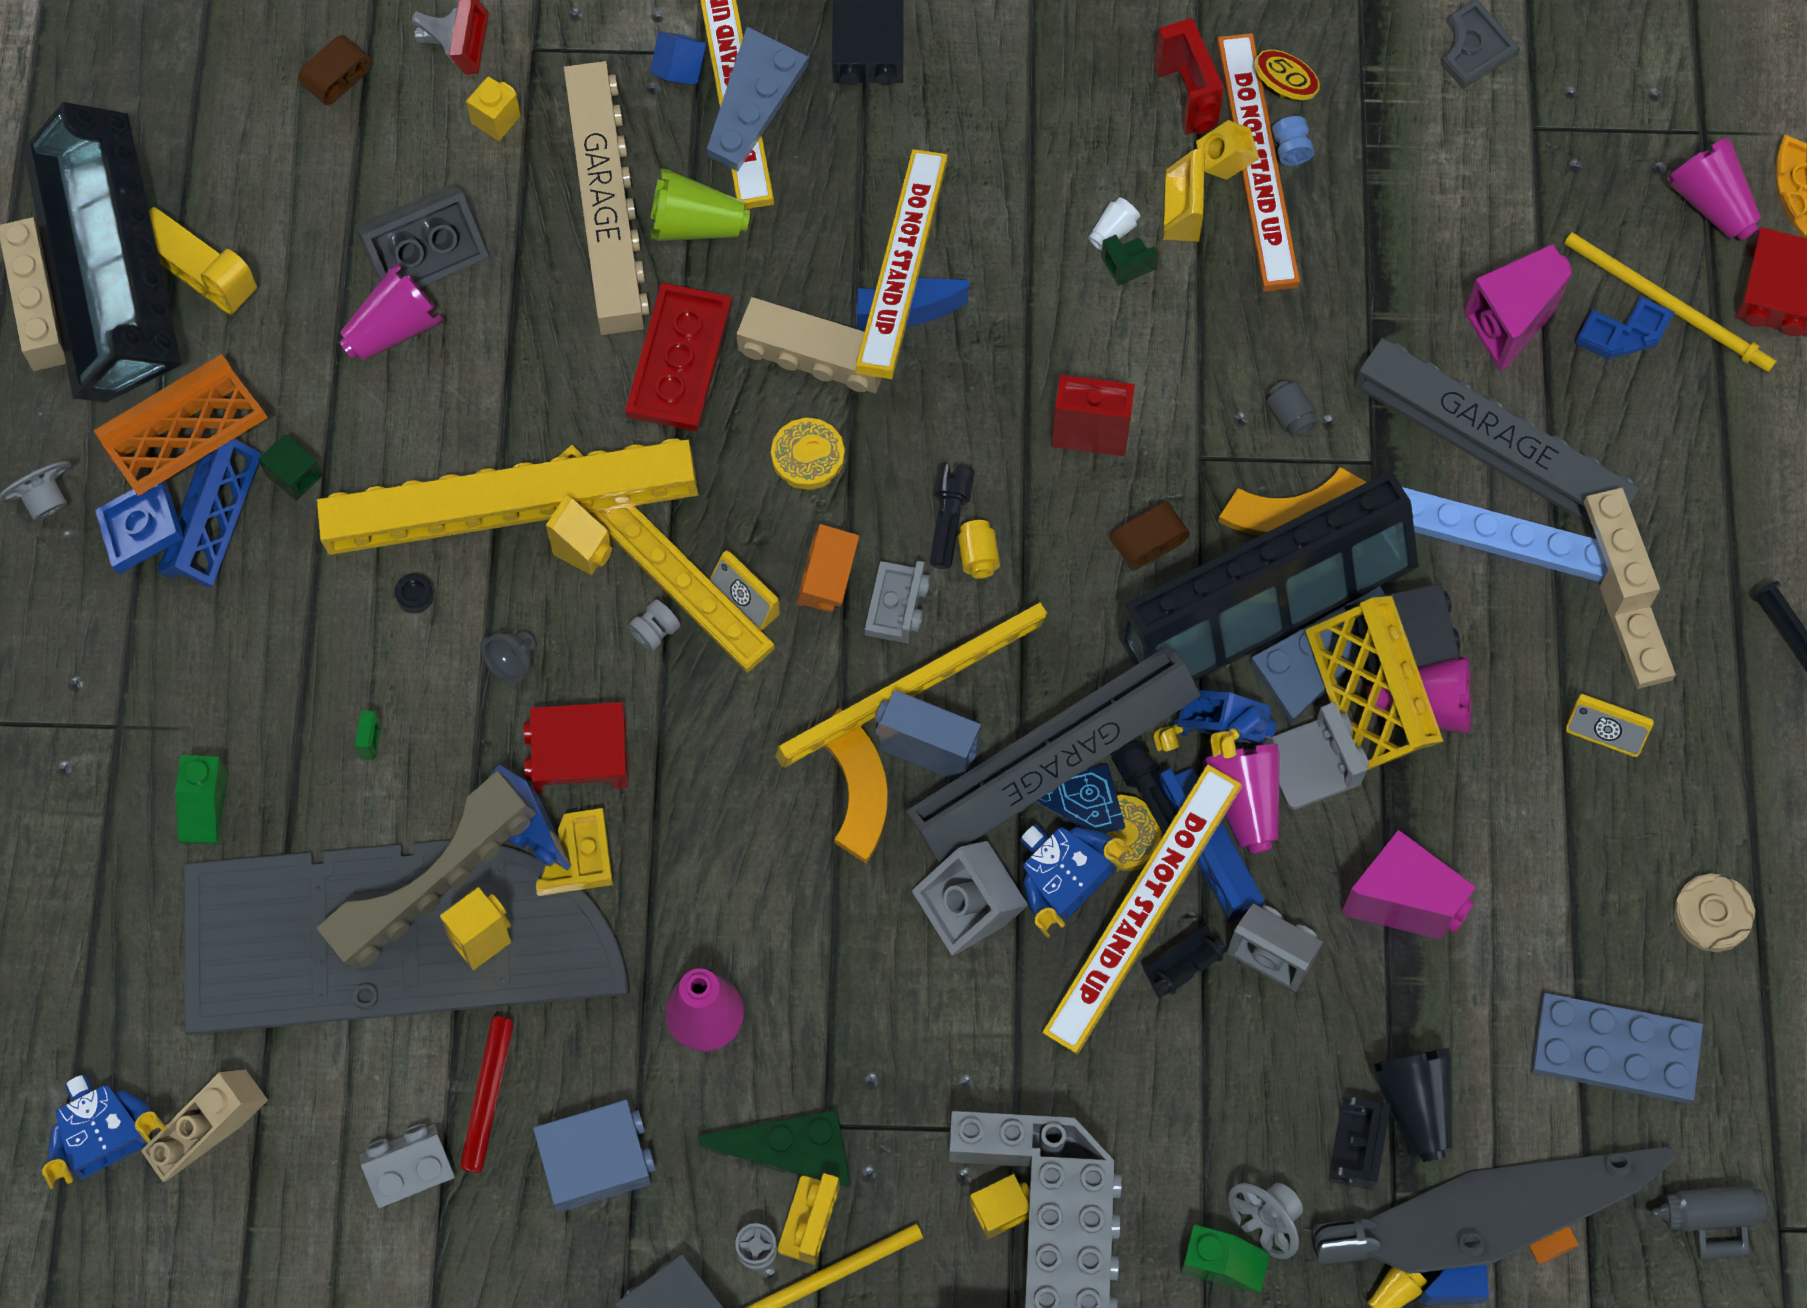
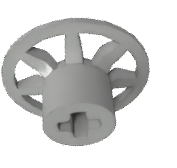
[0,461,72,521]
[1228,1183,1303,1259]

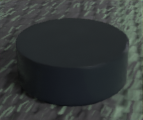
[394,574,434,613]

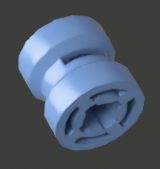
[1272,116,1315,166]

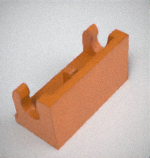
[796,524,859,612]

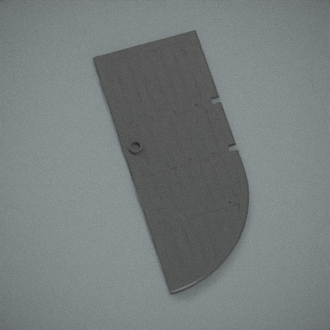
[184,840,629,1035]

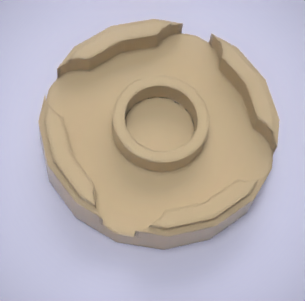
[1674,873,1755,952]

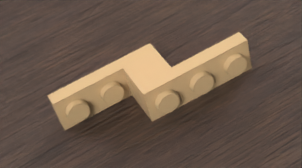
[1584,487,1676,689]

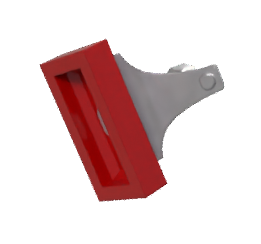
[412,0,489,75]

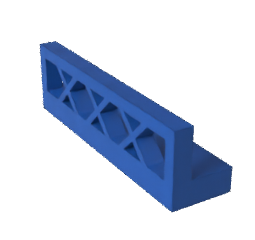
[157,439,262,588]
[1159,768,1265,922]

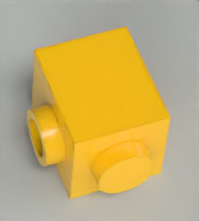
[466,76,521,141]

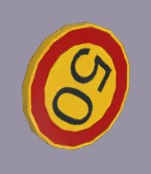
[1254,50,1320,101]

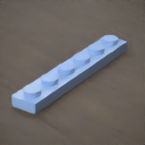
[1394,487,1608,583]

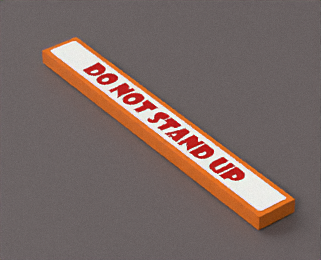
[1217,33,1300,292]

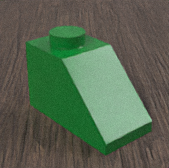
[175,755,228,845]
[1181,1225,1270,1294]

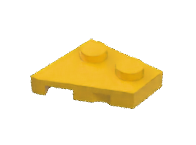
[536,808,613,896]

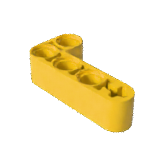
[149,207,257,315]

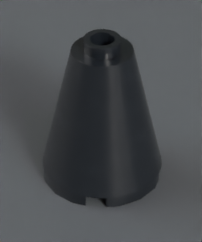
[1371,1048,1453,1162]

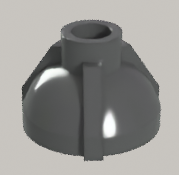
[480,632,536,686]

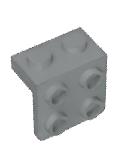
[1262,702,1368,810]

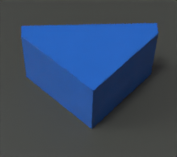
[1419,1264,1489,1305]

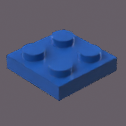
[95,481,184,574]

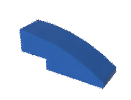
[857,278,969,331]

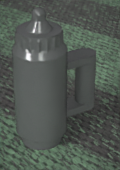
[1651,1185,1767,1259]

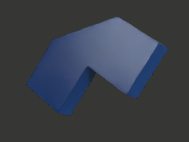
[1575,297,1674,360]

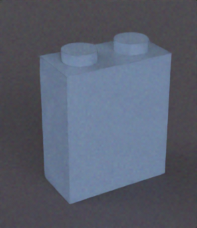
[875,690,981,780]
[533,1100,656,1213]

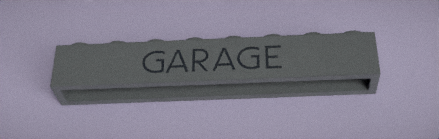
[1355,338,1641,526]
[906,645,1201,862]

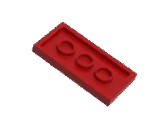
[625,282,733,432]

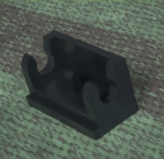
[1328,1097,1391,1191]

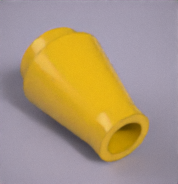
[1367,1266,1428,1308]

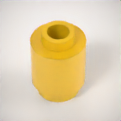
[958,520,1000,579]

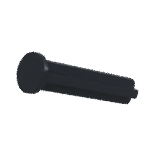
[1753,581,1807,669]

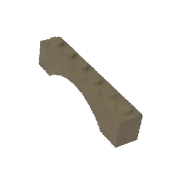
[316,771,537,970]

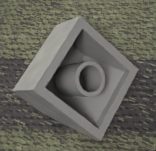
[912,841,1028,955]
[1227,903,1323,992]

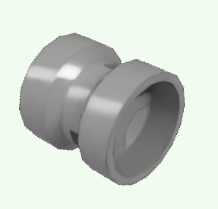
[627,599,681,652]
[735,1223,778,1272]

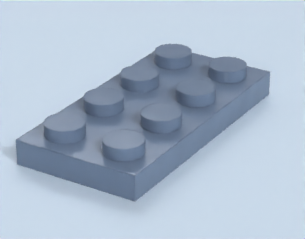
[1531,993,1703,1104]

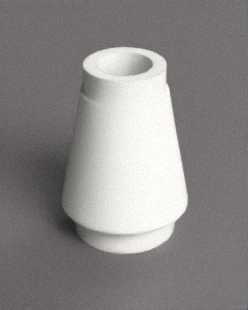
[1088,197,1140,251]

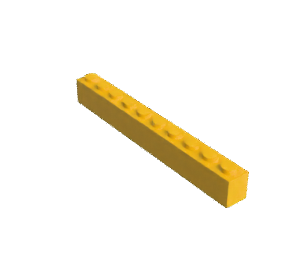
[317,439,699,555]

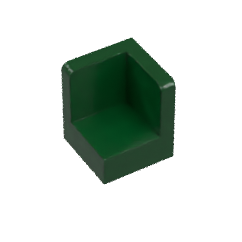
[1101,235,1159,286]
[258,435,323,501]

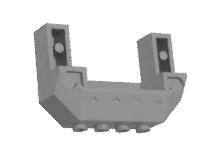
[949,1111,1122,1308]

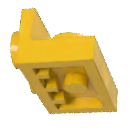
[777,1173,840,1265]

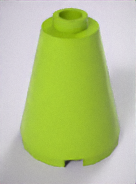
[649,168,750,241]

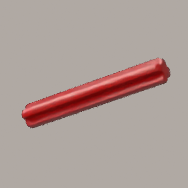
[460,1016,513,1173]

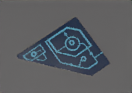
[1036,764,1125,834]

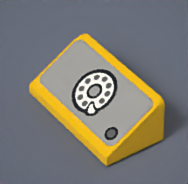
[710,550,780,631]
[1566,694,1654,757]

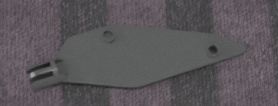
[1312,1147,1676,1274]

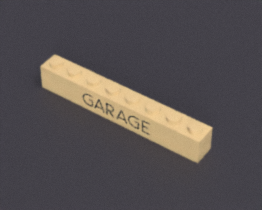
[564,61,650,335]

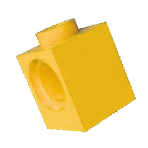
[1196,120,1259,180]
[969,1174,1030,1240]

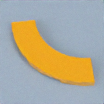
[1775,134,1807,238]
[1218,467,1367,536]
[824,708,888,864]

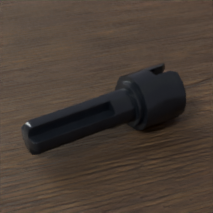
[930,463,975,569]
[1112,740,1177,835]

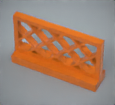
[93,354,267,496]

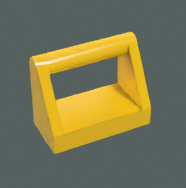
[1163,149,1205,242]

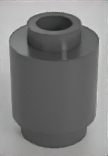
[1266,380,1318,437]

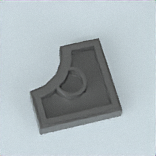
[1441,0,1520,89]

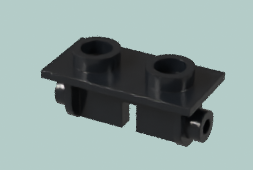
[1143,924,1227,999]

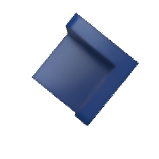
[650,31,706,85]

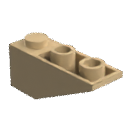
[141,1069,268,1182]

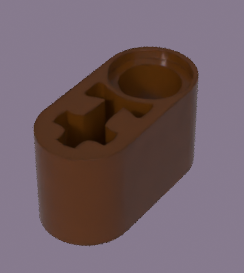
[298,35,372,105]
[1110,502,1190,570]

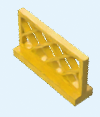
[1305,596,1443,770]

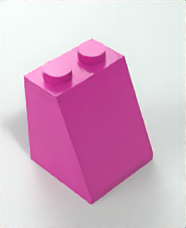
[1464,244,1572,372]
[1342,830,1476,940]

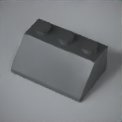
[354,183,489,287]

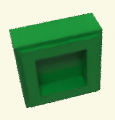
[354,710,381,761]

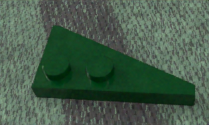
[698,1110,851,1190]

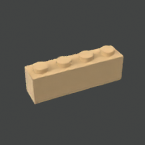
[0,217,66,372]
[736,297,882,393]

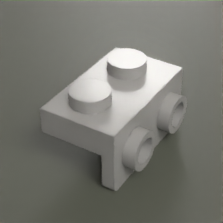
[865,560,931,644]
[359,1124,455,1209]

